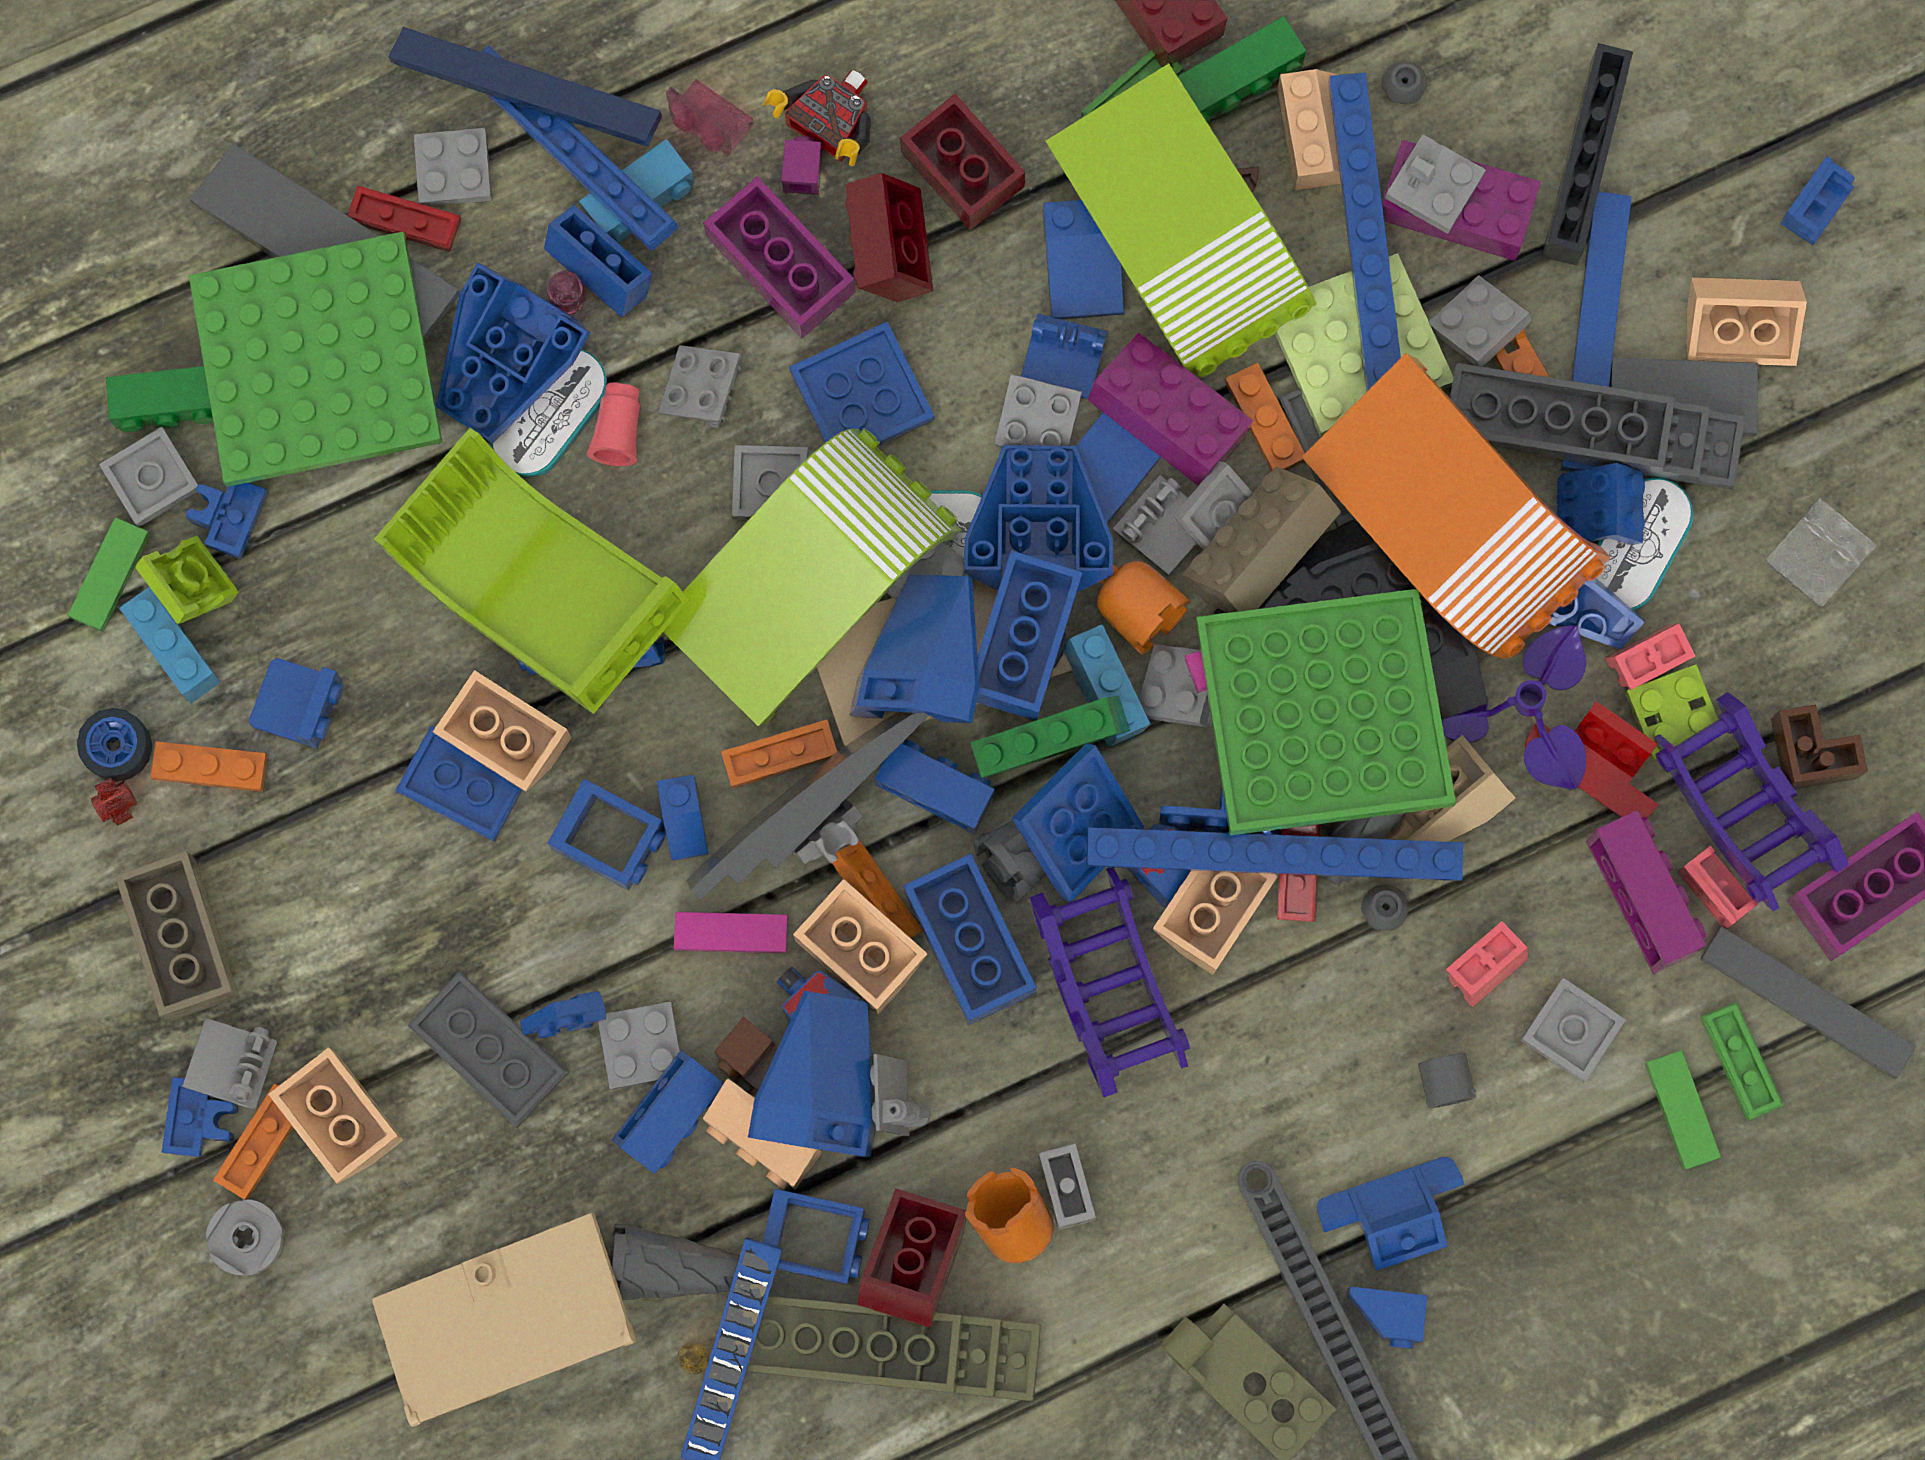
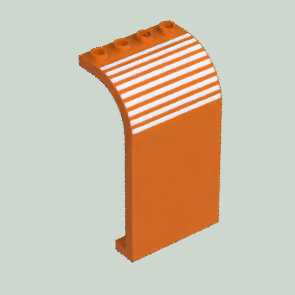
[1302,353,1611,660]

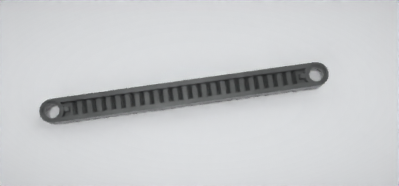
[1237,1161,1418,1460]

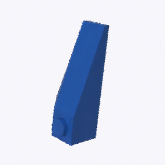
[1549,578,1645,649]

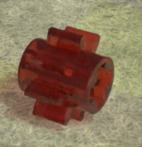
[90,777,137,826]

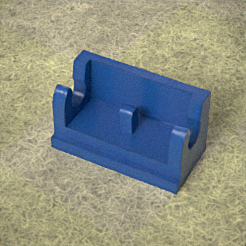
[1780,156,1855,245]

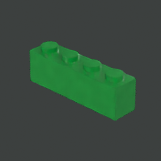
[1177,16,1306,123]
[106,366,213,432]
[970,696,1130,778]

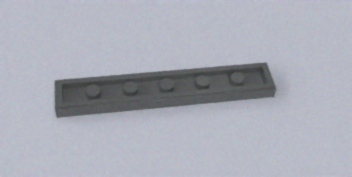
[1701,926,1916,1079]

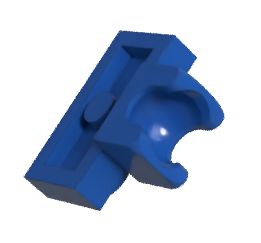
[186,483,268,559]
[520,991,606,1039]
[161,1077,238,1158]

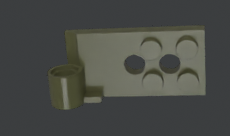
[1159,1304,1337,1460]

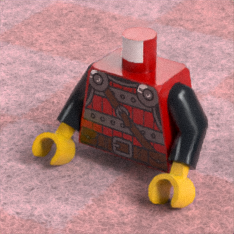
[762,70,871,166]

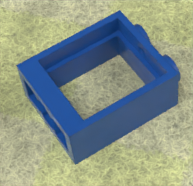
[547,779,666,891]
[763,1189,870,1285]

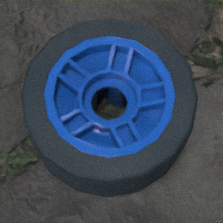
[77,708,152,782]

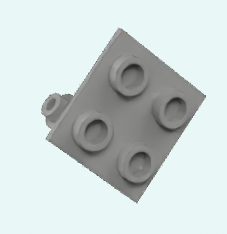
[658,345,741,428]
[995,374,1082,446]
[1113,475,1197,576]
[182,1018,277,1110]
[870,1054,930,1136]

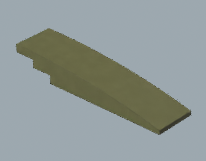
[747,1296,1041,1402]

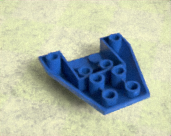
[436,263,591,443]
[964,445,1113,592]
[849,575,980,723]
[748,991,876,1157]

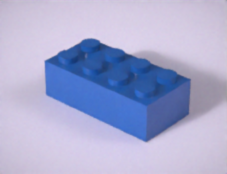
[976,550,1083,721]
[903,853,1037,1026]

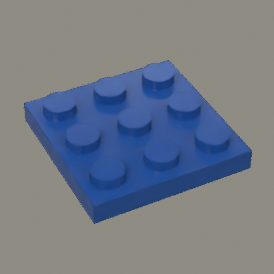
[789,322,935,447]
[1012,743,1144,902]

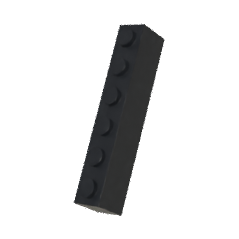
[1542,43,1633,265]

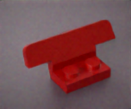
[1525,701,1659,818]

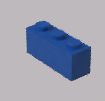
[544,205,652,317]
[875,740,995,835]
[612,1050,724,1174]

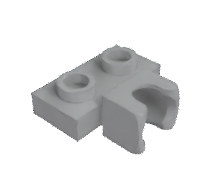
[793,799,863,864]

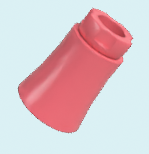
[586,383,640,467]

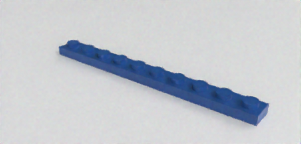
[1328,72,1401,392]
[1086,827,1463,881]

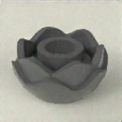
[1382,61,1427,104]
[1361,885,1409,931]

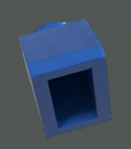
[657,775,709,861]
[1347,1287,1427,1349]

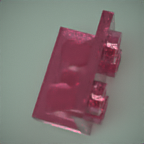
[666,79,754,156]

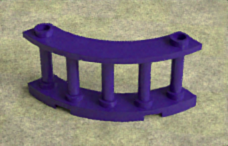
[1654,692,1849,912]
[1029,867,1190,1097]

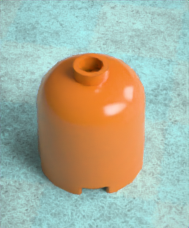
[1097,561,1191,655]
[965,1168,1054,1263]

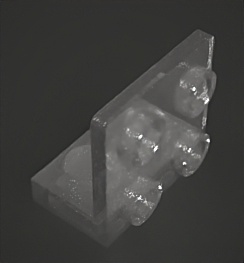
[1766,498,1877,608]

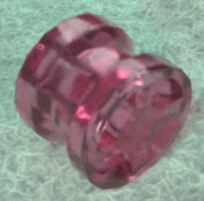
[547,271,586,314]

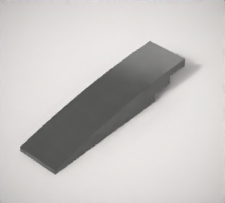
[190,144,460,341]
[1450,363,1745,490]
[687,712,929,900]

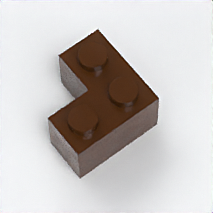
[1771,704,1868,789]
[714,1016,778,1098]

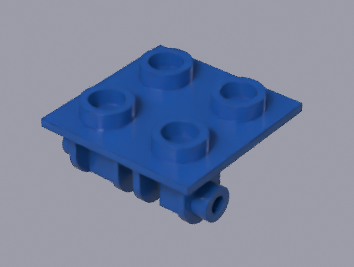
[1021,314,1108,399]

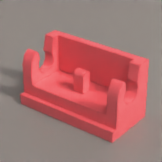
[1604,623,1695,690]
[1677,845,1759,929]
[1446,921,1528,1007]

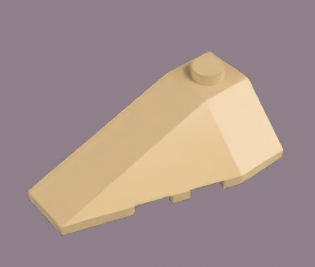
[1385,735,1515,842]

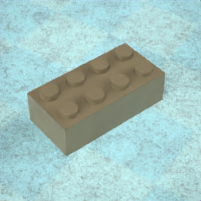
[1182,467,1341,613]
[115,851,240,1022]

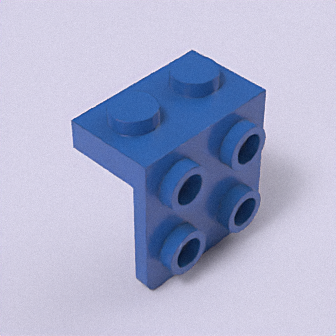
[1557,463,1645,545]
[249,658,344,749]
[1159,783,1229,833]

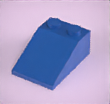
[1043,200,1124,319]

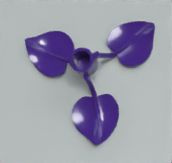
[1442,625,1586,790]

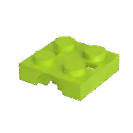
[135,535,239,625]
[1625,664,1718,760]

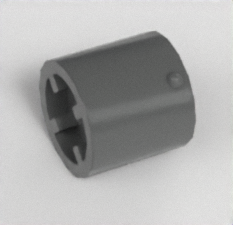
[1418,1053,1476,1109]

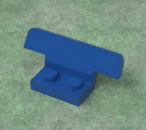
[1317,1157,1464,1271]

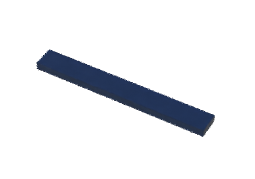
[388,27,662,147]

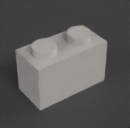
[1038,1143,1096,1230]

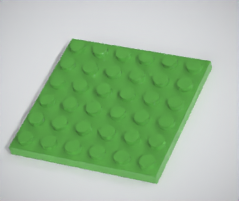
[189,232,443,487]
[1196,589,1456,835]

